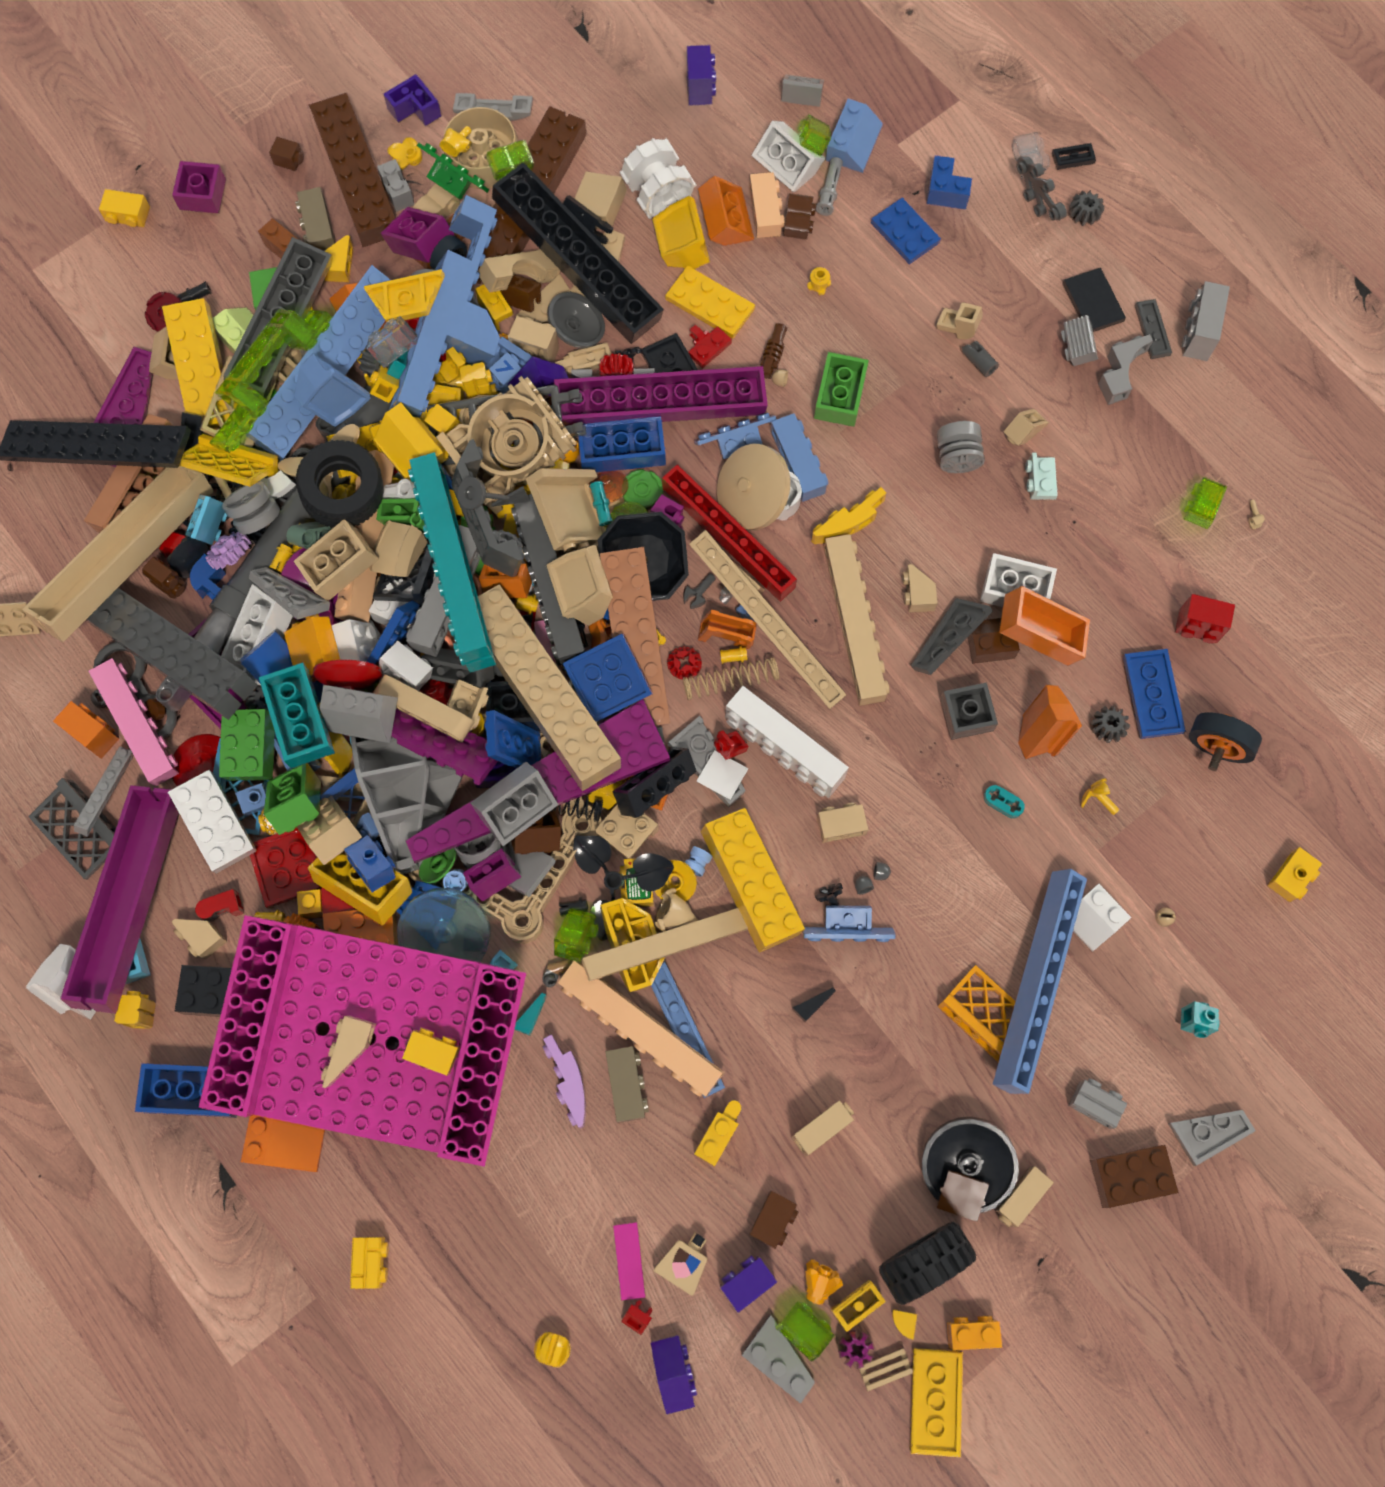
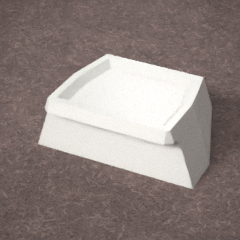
[26,944,96,1020]

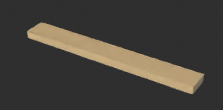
[581,908,748,982]

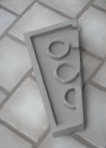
[249,567,330,619]
[668,716,746,807]

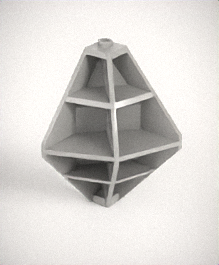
[350,736,463,875]

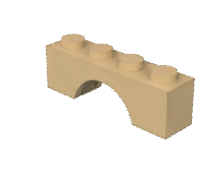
[478,249,561,292]

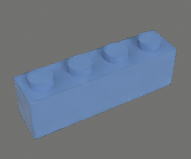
[770,413,828,502]

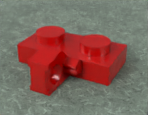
[688,325,732,369]

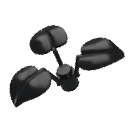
[573,836,674,941]

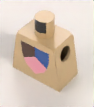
[654,1232,708,1296]

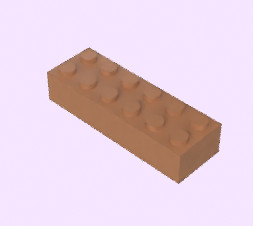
[84,414,173,533]

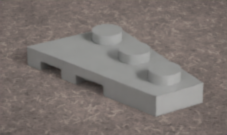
[1168,1110,1256,1166]

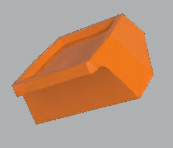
[1018,685,1082,759]

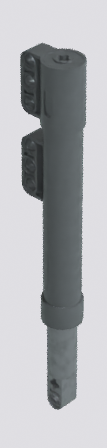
[156,386,392,712]

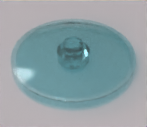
[397,888,491,962]

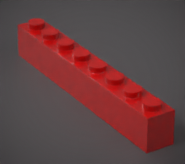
[662,465,797,602]

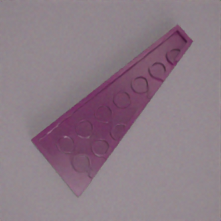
[391,709,498,785]

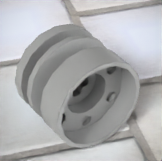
[937,421,985,473]
[454,833,509,870]

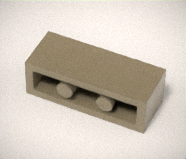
[295,187,335,251]
[605,1046,649,1123]

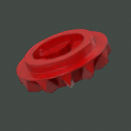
[667,646,702,680]

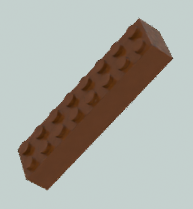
[309,92,395,247]

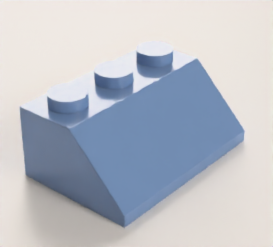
[826,98,883,173]

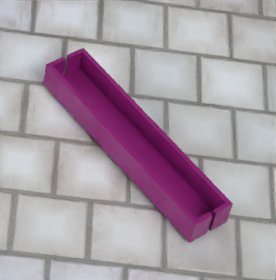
[60,785,179,1014]

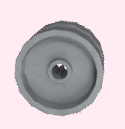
[222,481,280,534]

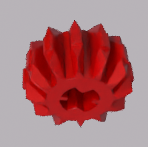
[599,353,634,376]

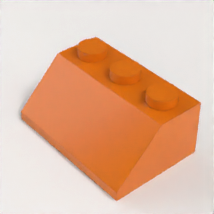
[698,175,754,246]

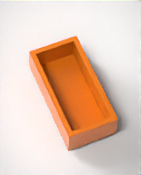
[999,586,1090,666]

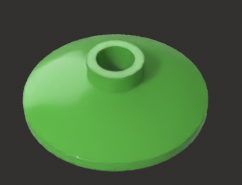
[419,848,456,884]

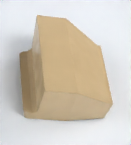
[547,545,613,626]

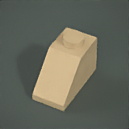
[1004,409,1049,446]

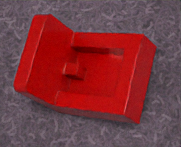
[714,730,749,760]

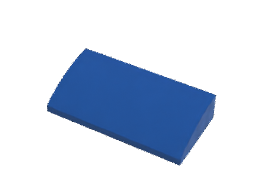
[241,631,324,703]

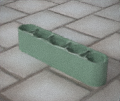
[286,522,333,549]

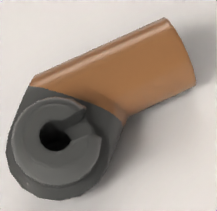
[542,959,570,987]

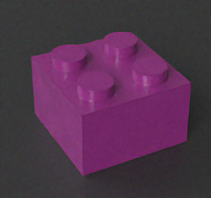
[172,161,226,214]

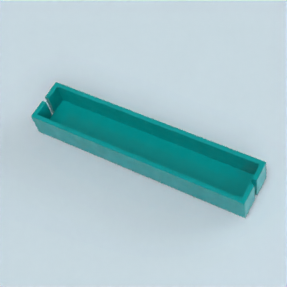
[408,452,496,673]

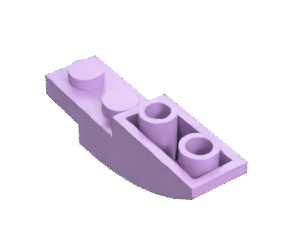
[542,1035,586,1129]

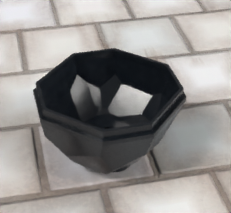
[598,512,689,601]

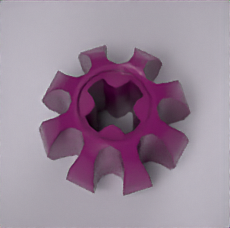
[838,1330,874,1369]

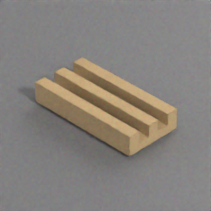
[859,1348,913,1391]

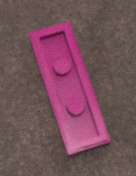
[613,1222,645,1301]

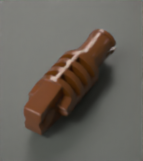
[760,323,787,379]

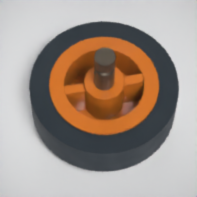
[1189,712,1262,771]

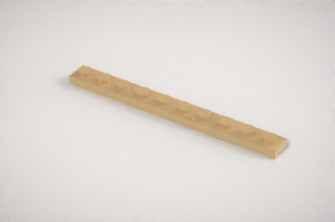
[689,530,846,709]

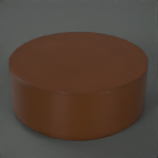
[145,698,165,721]

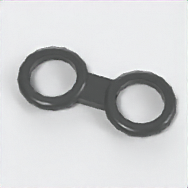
[93,642,177,739]

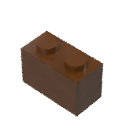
[749,1191,799,1249]

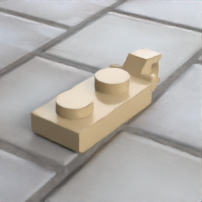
[555,343,611,375]

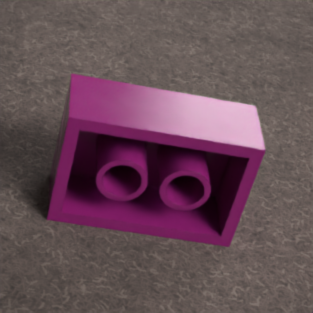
[380,207,455,263]

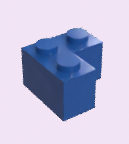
[927,155,972,210]

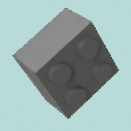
[940,682,998,740]

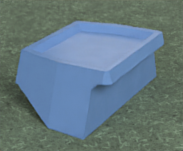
[293,354,370,427]

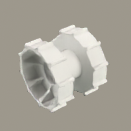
[619,138,696,219]

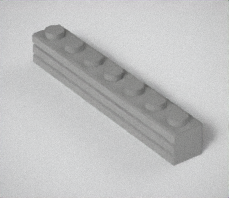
[73,746,133,837]

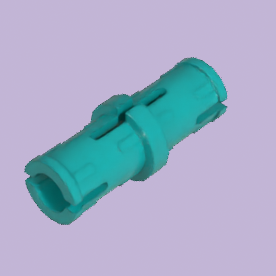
[590,481,612,526]

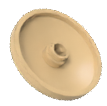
[717,444,790,530]

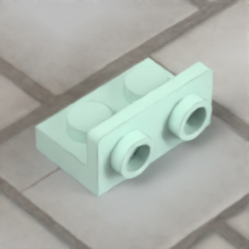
[1025,453,1058,500]

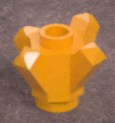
[805,1259,843,1305]

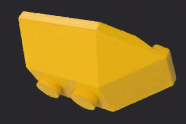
[600,898,665,993]

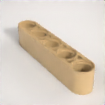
[373,674,475,742]

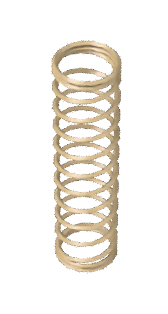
[683,657,779,700]

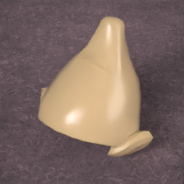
[654,888,699,932]

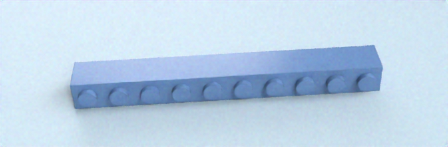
[993,869,1087,1094]

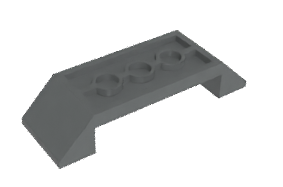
[451,439,524,577]

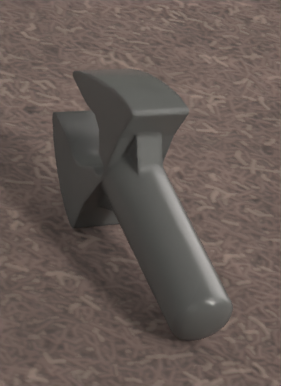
[684,574,716,609]

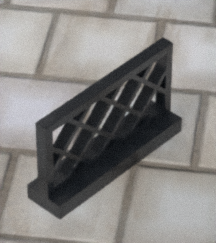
[373,536,435,607]

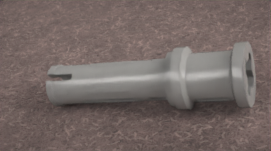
[816,157,843,216]

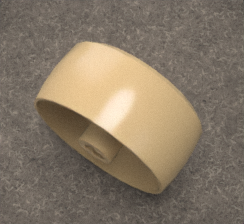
[443,107,519,189]

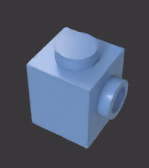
[235,783,266,816]

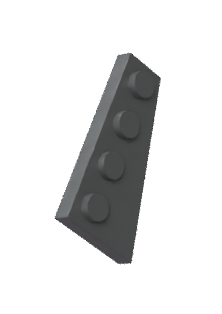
[911,598,993,675]

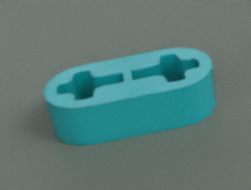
[984,785,1025,819]

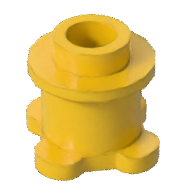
[807,267,831,295]
[514,594,538,615]

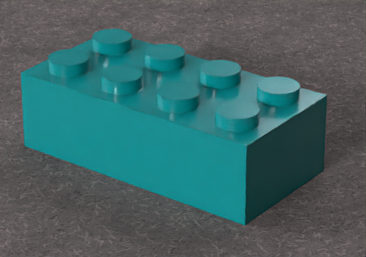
[259,663,335,768]

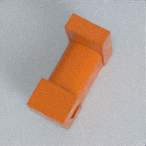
[698,609,757,649]

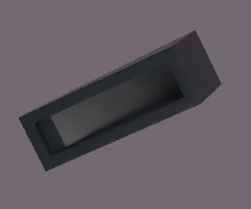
[792,988,836,1022]

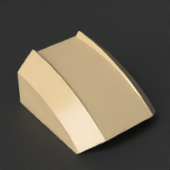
[369,520,427,577]

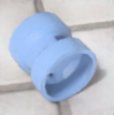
[685,846,713,877]
[443,868,468,894]

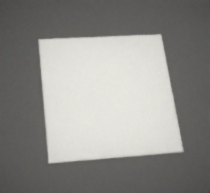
[697,750,748,800]

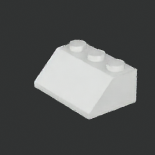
[751,121,825,192]

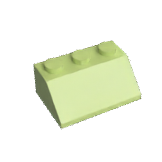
[213,308,253,354]

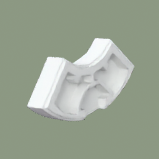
[260,471,296,499]

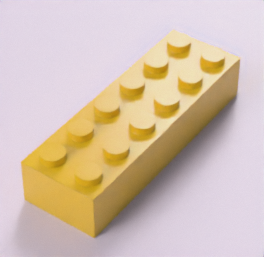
[162,298,234,433]
[701,808,805,953]

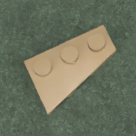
[516,274,571,324]

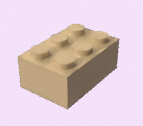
[294,520,378,601]
[297,796,362,865]

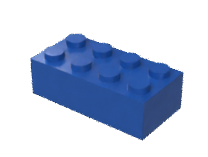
[578,416,666,472]
[135,1063,237,1118]

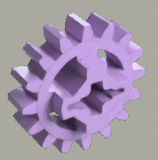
[205,532,251,570]

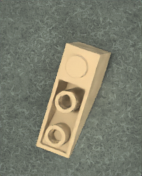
[321,1015,376,1088]

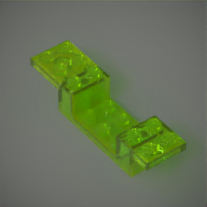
[210,309,332,453]

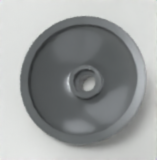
[547,292,605,348]

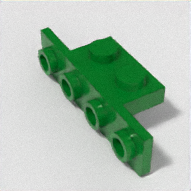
[417,142,489,200]

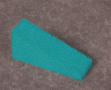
[387,342,408,380]
[514,993,547,1036]

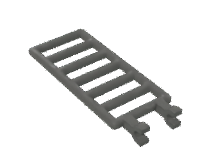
[427,385,587,466]

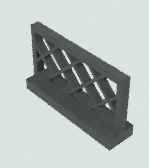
[28,778,116,880]

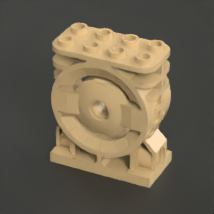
[436,376,577,514]

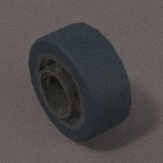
[430,235,467,270]

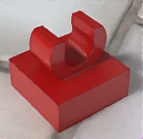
[621,1300,652,1335]

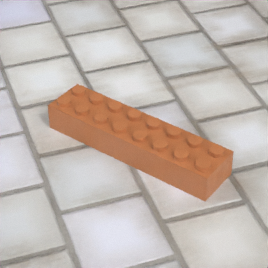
[600,547,670,726]

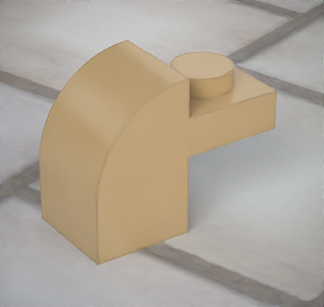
[937,302,983,339]

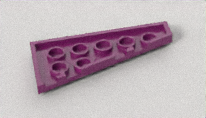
[93,346,153,467]

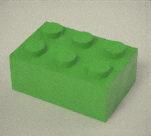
[814,352,869,427]
[219,709,275,781]
[264,763,321,835]

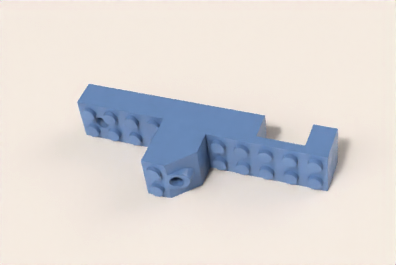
[388,195,500,418]

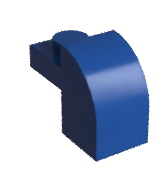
[190,554,226,601]

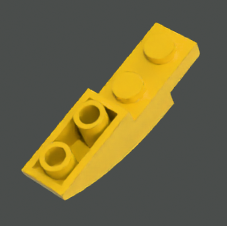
[811,487,887,544]

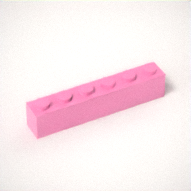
[88,658,179,787]

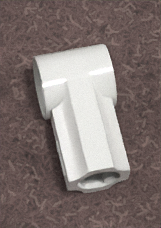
[382,479,416,499]

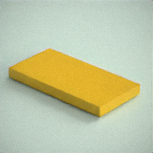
[910,1348,963,1457]

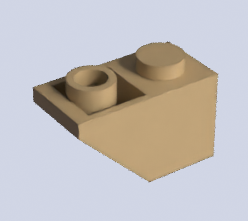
[902,564,938,612]
[172,919,227,959]

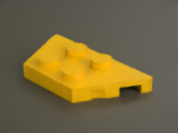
[364,269,445,324]

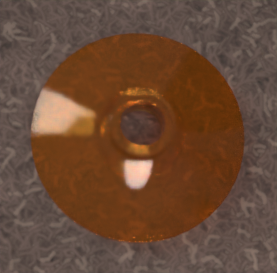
[589,471,629,503]

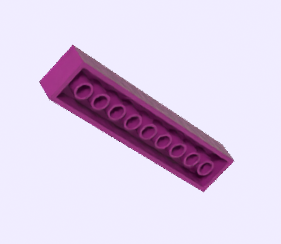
[554,366,768,426]

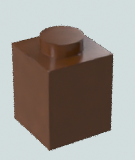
[269,137,304,171]

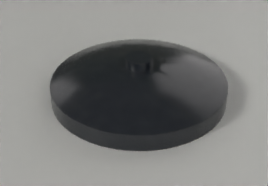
[922,1117,1019,1213]

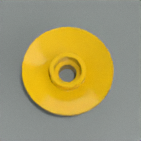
[655,860,697,902]

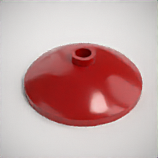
[313,660,382,691]

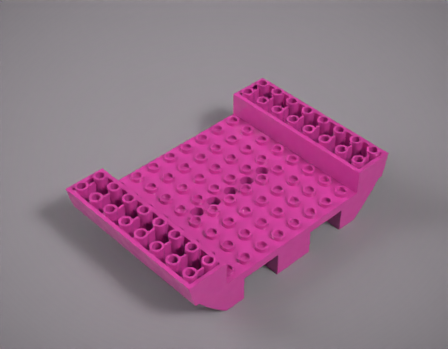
[199,915,526,1167]

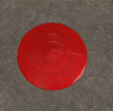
[172,734,229,787]

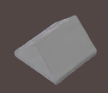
[781,75,824,107]

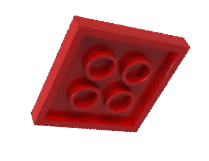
[250,828,322,909]

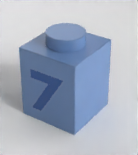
[488,352,521,386]

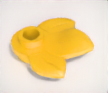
[387,137,422,170]

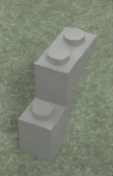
[1098,334,1153,405]

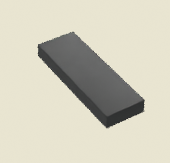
[1134,299,1172,360]

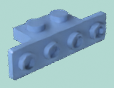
[694,412,777,459]
[803,905,895,942]

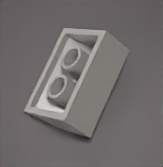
[320,685,398,743]
[471,762,558,846]

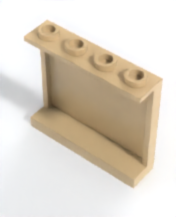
[526,468,607,552]

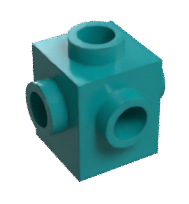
[1181,1001,1220,1038]

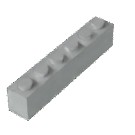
[406,525,481,657]

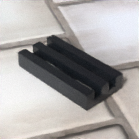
[1052,143,1096,170]

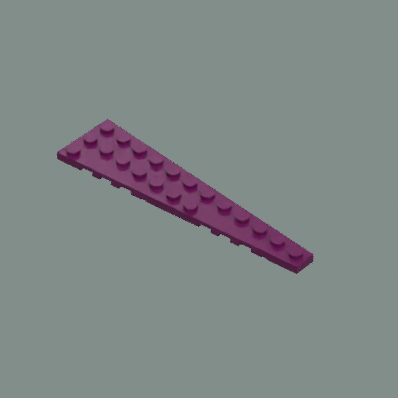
[406,699,670,863]

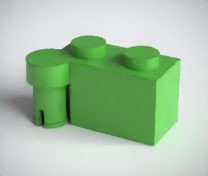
[376,499,425,536]

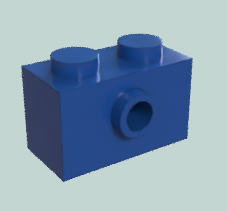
[344,835,396,893]

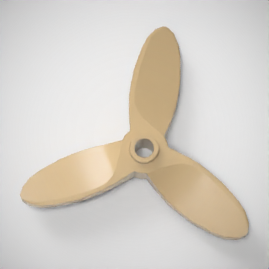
[278,424,360,498]

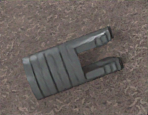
[962,341,999,377]

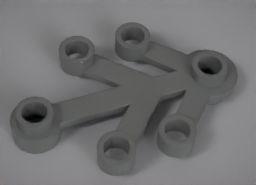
[1016,156,1067,221]

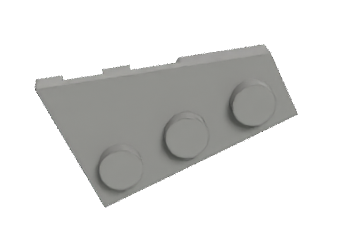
[742,1314,815,1403]

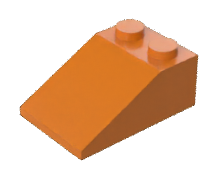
[241,1115,325,1172]

